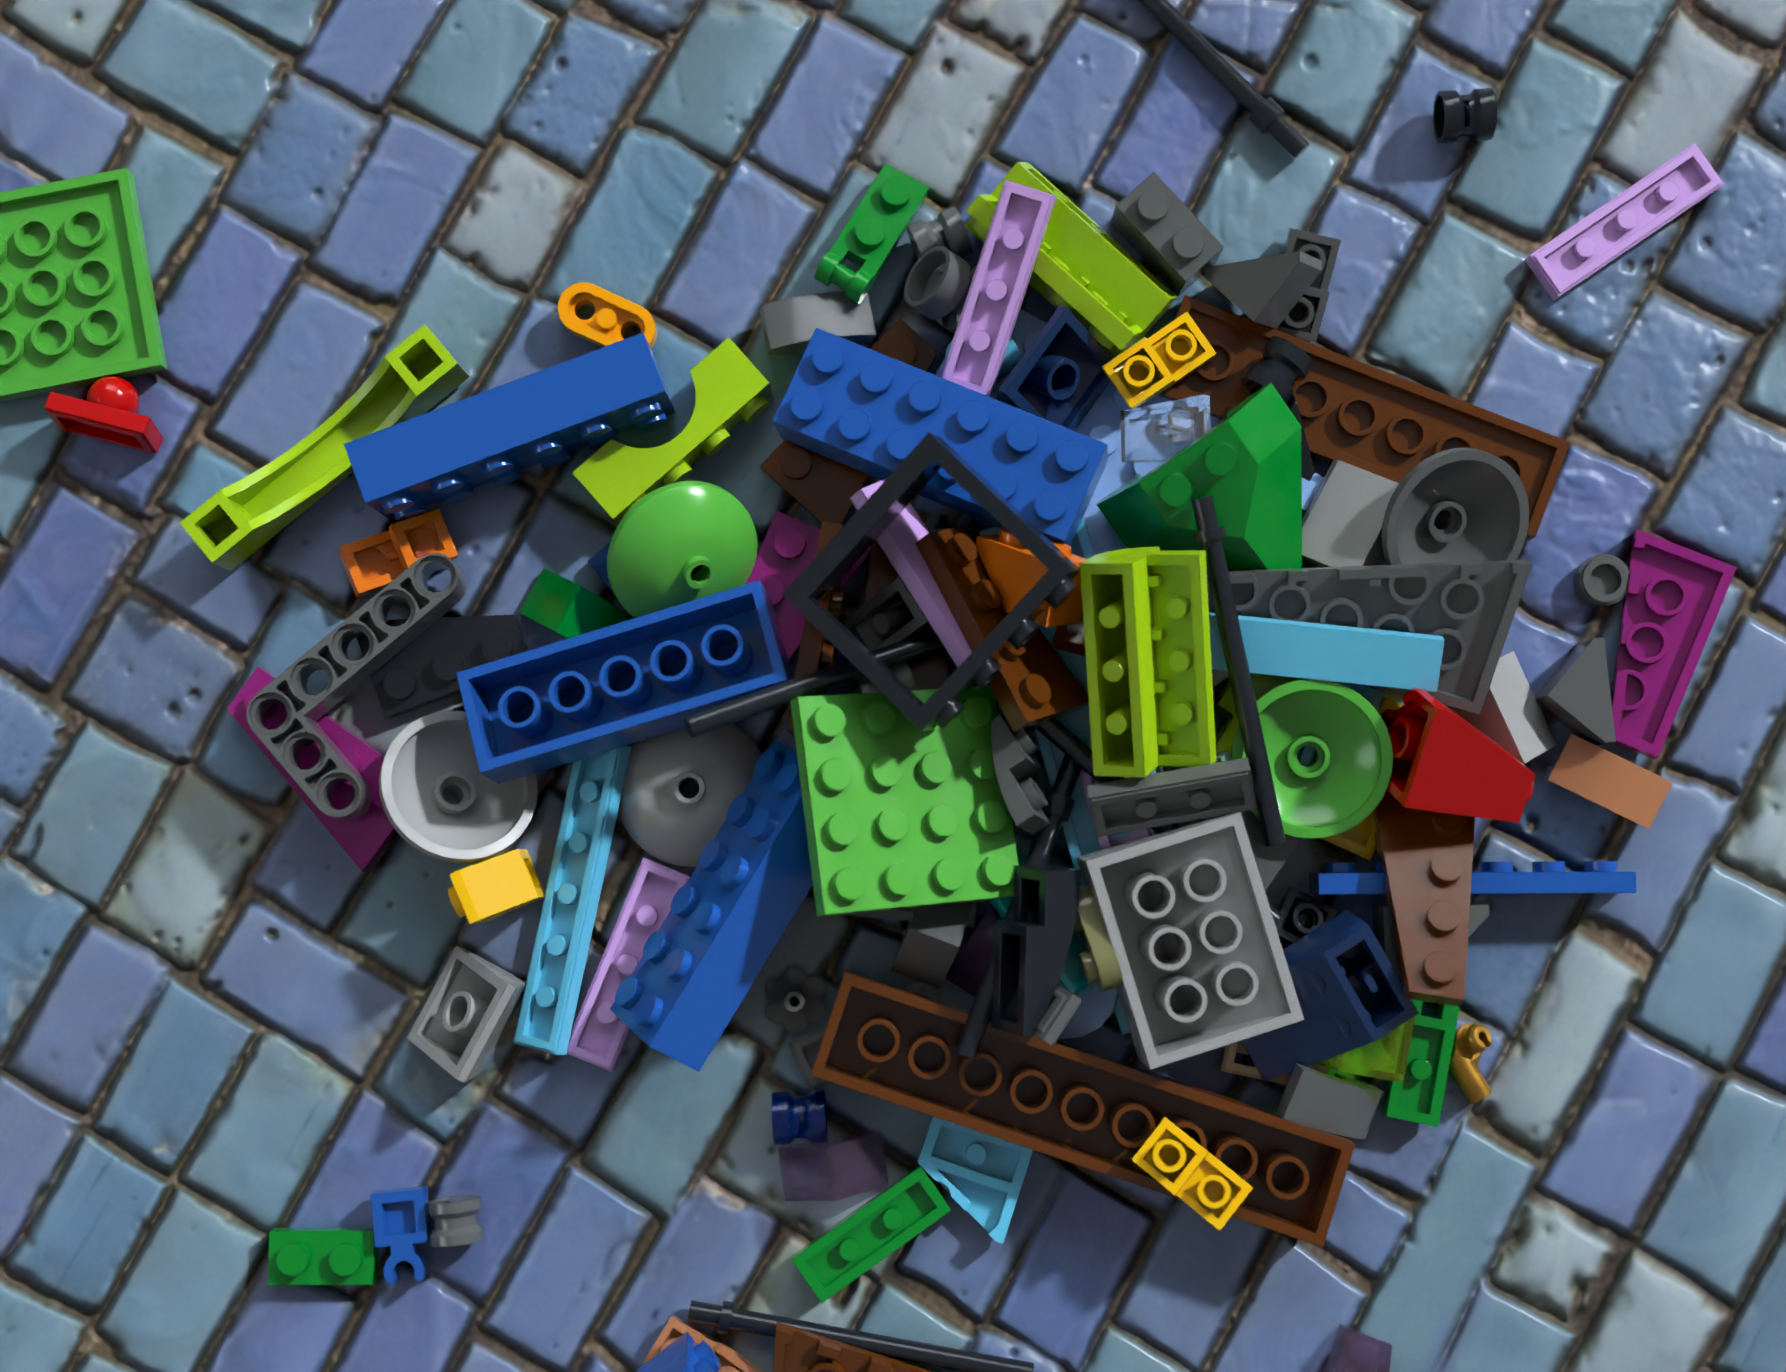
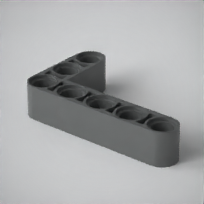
[246,553,467,821]

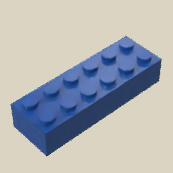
[773,327,1108,546]
[344,333,676,522]
[456,580,793,784]
[610,740,813,1072]

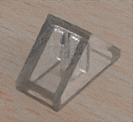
[1120,395,1211,463]

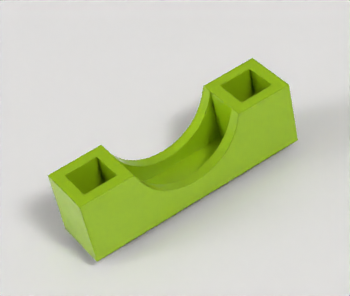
[572,337,773,525]

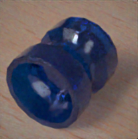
[772,1089,828,1145]

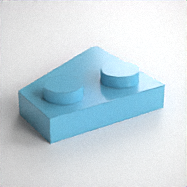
[918,1116,1033,1244]

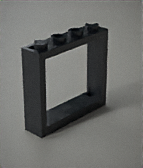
[782,432,1080,731]

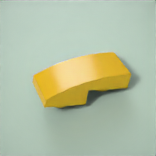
[1102,312,1217,410]
[1132,1117,1253,1231]

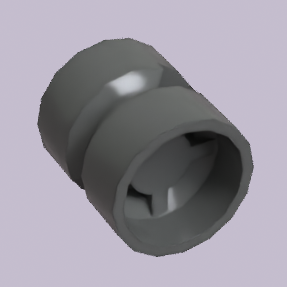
[904,246,976,334]

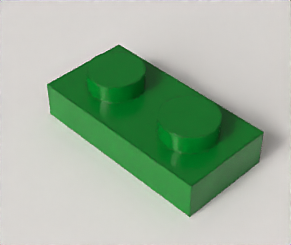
[268,1228,379,1285]

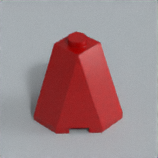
[1380,688,1536,823]

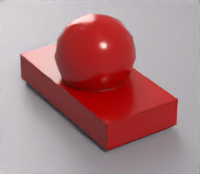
[44,376,163,454]

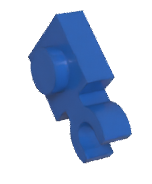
[370,1186,432,1284]

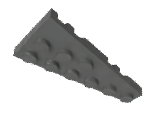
[1207,560,1532,715]

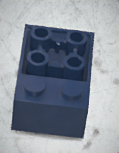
[1241,910,1419,1082]

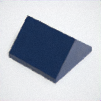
[996,305,1113,431]

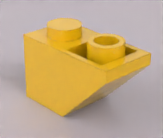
[448,849,545,924]

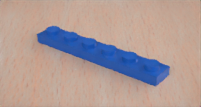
[1309,861,1636,894]

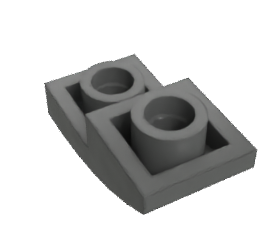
[1273,228,1341,343]
[760,291,876,355]
[991,715,1050,835]
[1276,1063,1385,1140]

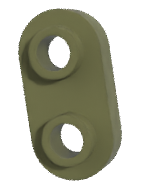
[1073,885,1123,992]

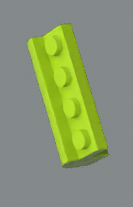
[965,162,1178,358]
[1080,547,1217,778]

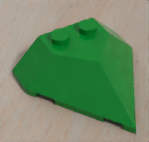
[1096,382,1302,571]

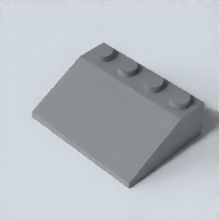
[1076,812,1304,1070]

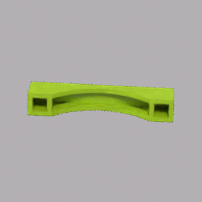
[180,324,469,571]

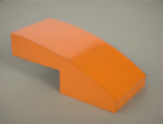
[338,509,458,599]

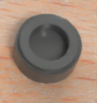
[1574,554,1630,607]

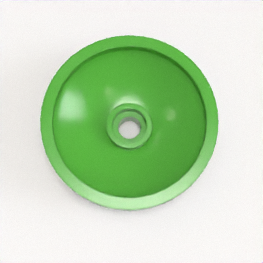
[607,481,758,618]
[1231,679,1393,839]

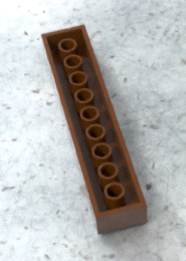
[811,970,1355,1247]

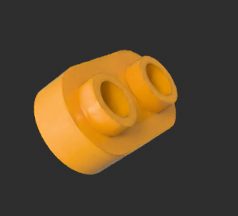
[558,282,657,349]

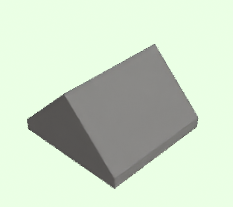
[1302,460,1399,568]
[1446,651,1557,764]
[407,945,526,1082]

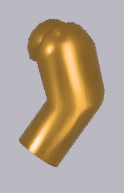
[1449,1024,1492,1104]

